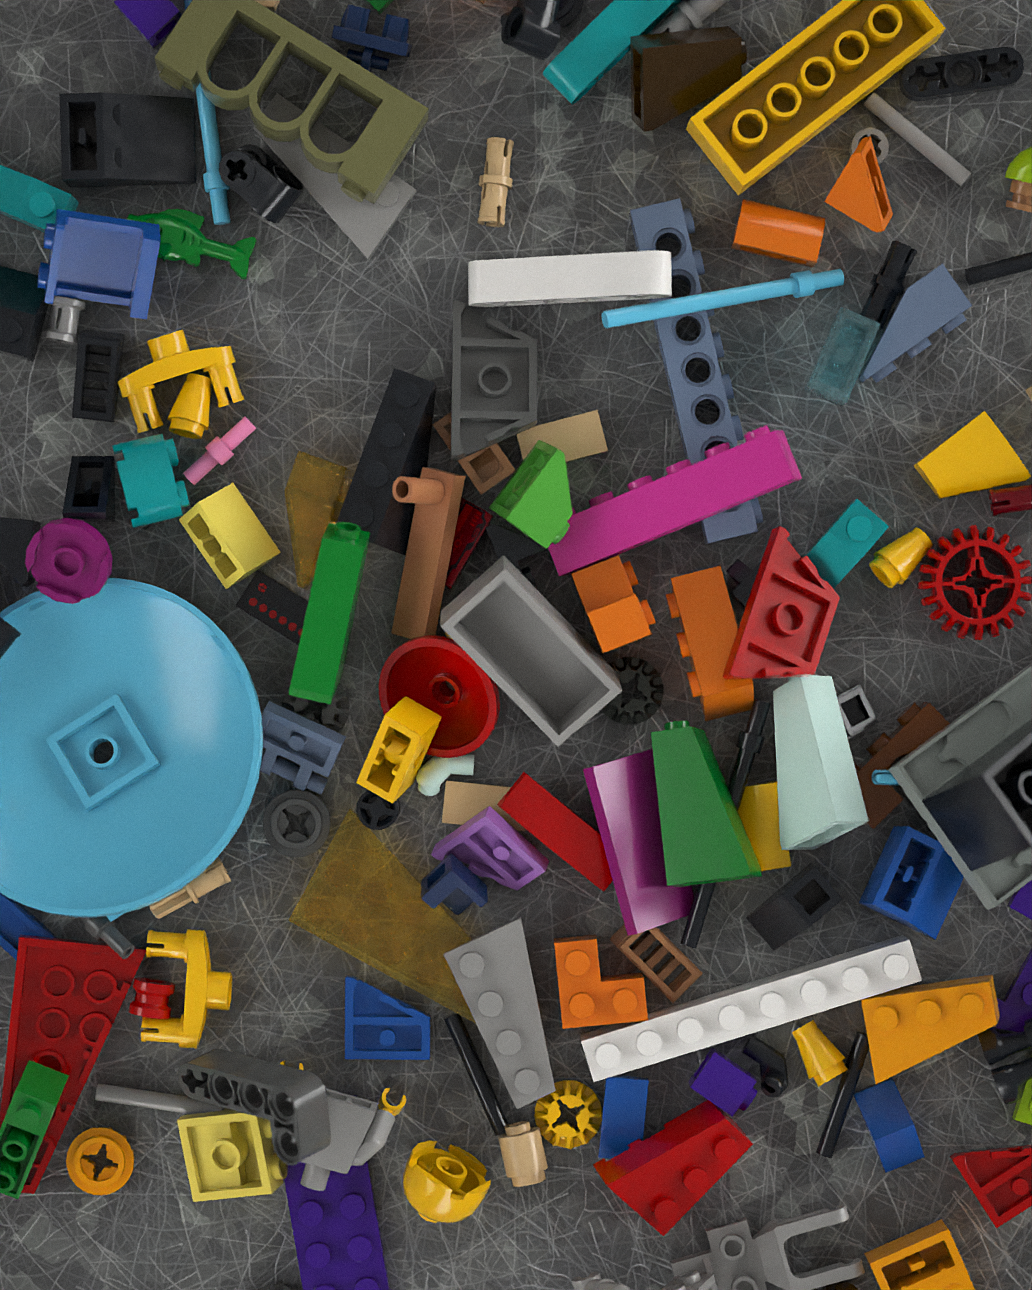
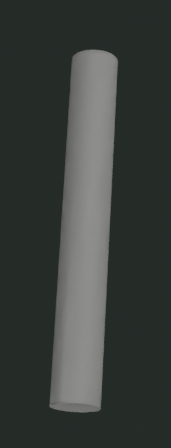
[863,92,971,186]
[95,1083,224,1114]

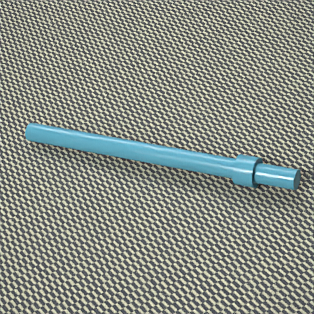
[184,0,230,225]
[602,269,844,328]

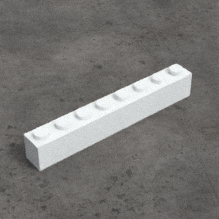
[580,935,922,1082]

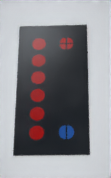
[235,570,308,645]

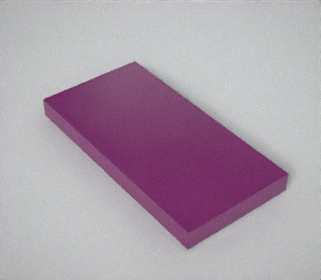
[583,749,694,935]

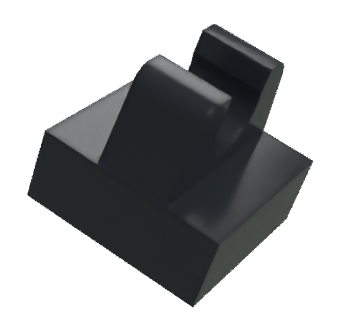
[726,559,761,608]

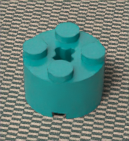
[112,433,190,528]

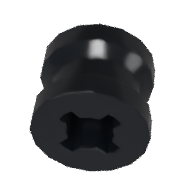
[356,790,400,830]

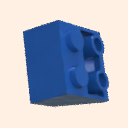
[859,826,964,940]

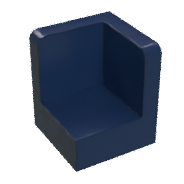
[421,853,488,915]

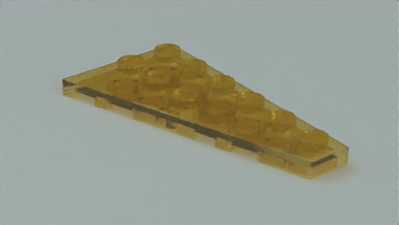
[288,808,476,1024]

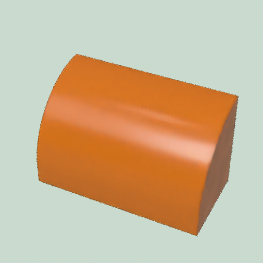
[731,199,825,268]

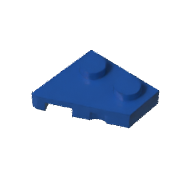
[345,975,431,1060]

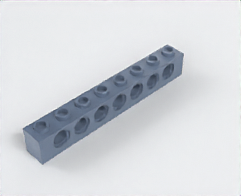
[629,198,763,545]

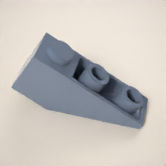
[859,263,972,383]

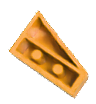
[861,974,1000,1084]

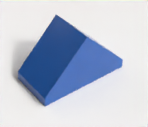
[853,1077,925,1173]

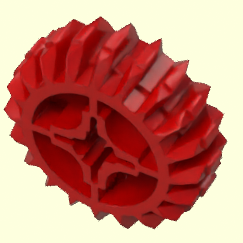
[917,525,1032,640]

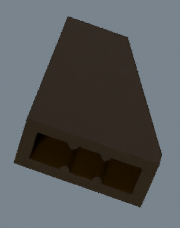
[630,26,747,132]

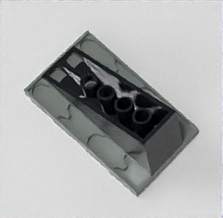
[888,663,1032,910]

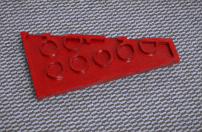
[0,935,146,1194]

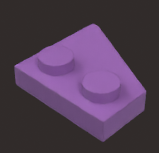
[431,806,549,891]

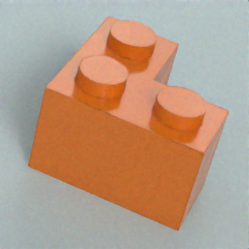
[571,555,656,653]
[554,934,648,1029]

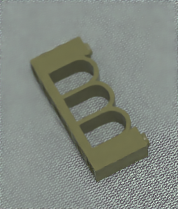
[154,0,429,204]

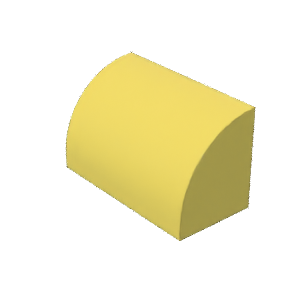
[179,483,281,589]

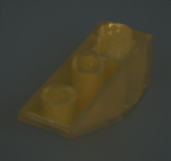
[284,451,352,589]

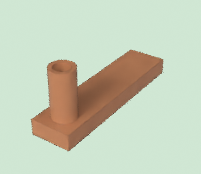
[391,467,465,639]

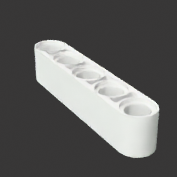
[468,251,672,307]

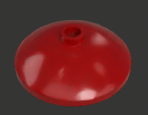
[379,635,500,758]

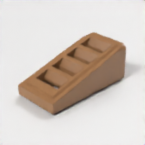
[610,924,703,1003]

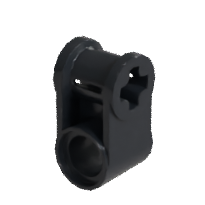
[219,144,304,223]

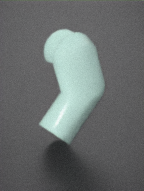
[416,754,474,796]

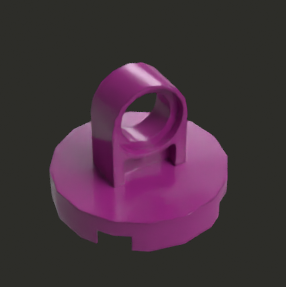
[25,518,113,604]

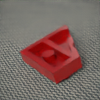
[950,1145,1032,1228]

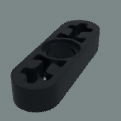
[899,47,1024,101]

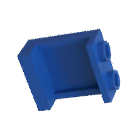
[37,209,160,319]

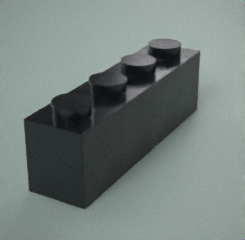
[336,368,437,556]

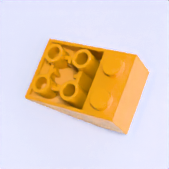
[864,1219,975,1290]

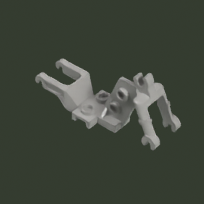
[571,1204,865,1290]

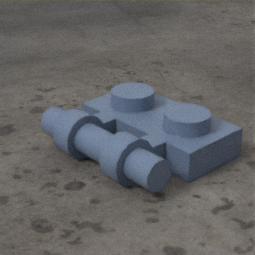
[260,701,346,795]

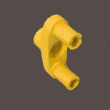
[118,330,245,433]
[141,929,232,1049]

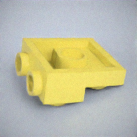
[177,1108,288,1202]

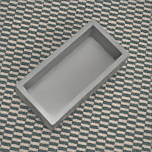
[441,555,622,747]

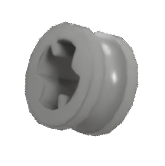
[849,127,889,165]

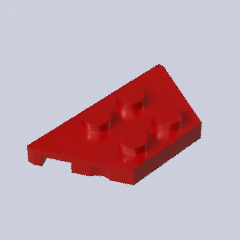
[722,526,840,680]

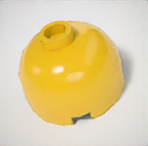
[403,1141,491,1223]

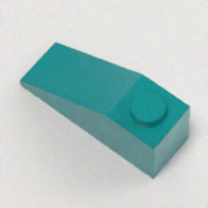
[0,165,79,233]
[803,499,889,589]

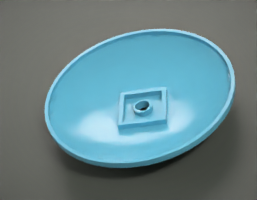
[0,578,263,917]

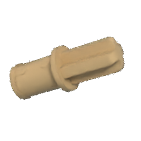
[148,857,231,918]

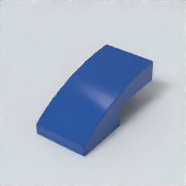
[598,1075,649,1159]

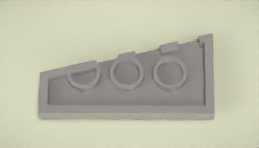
[253,93,417,261]
[444,917,556,1109]

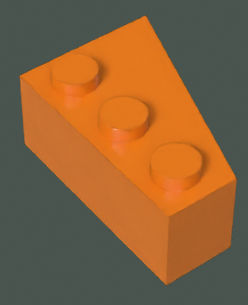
[665,565,754,722]

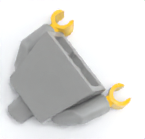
[280,1061,406,1191]

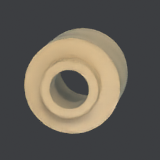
[498,1121,548,1187]

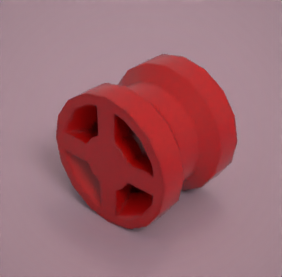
[129,977,176,1019]

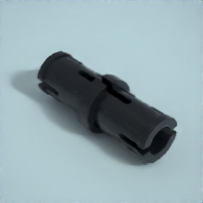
[857,241,917,330]

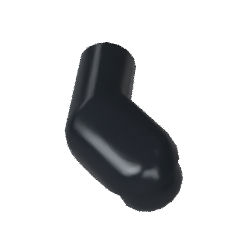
[742,1035,789,1098]

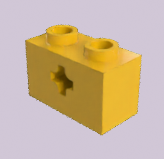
[356,696,442,804]

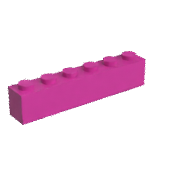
[548,426,802,576]

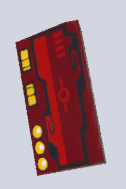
[445,497,494,589]

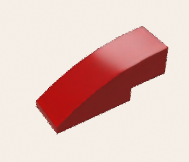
[497,772,613,892]

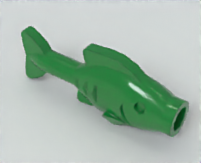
[127,209,257,280]

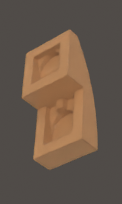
[432,412,516,495]

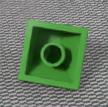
[489,440,572,549]

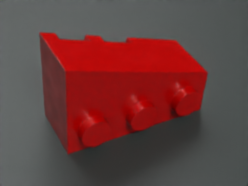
[593,1100,753,1237]

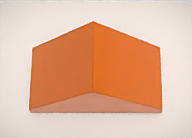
[824,136,893,233]

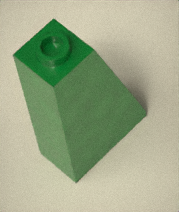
[288,522,371,704]
[651,721,762,887]

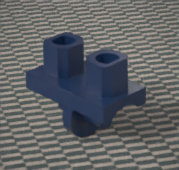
[331,4,412,72]

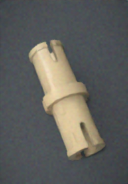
[478,137,514,227]

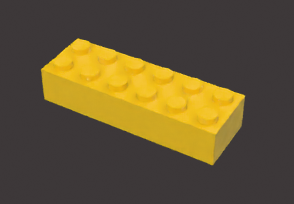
[686,0,946,196]

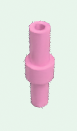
[183,416,256,486]

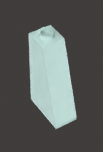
[773,675,869,850]

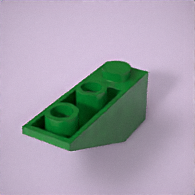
[0,1060,69,1199]

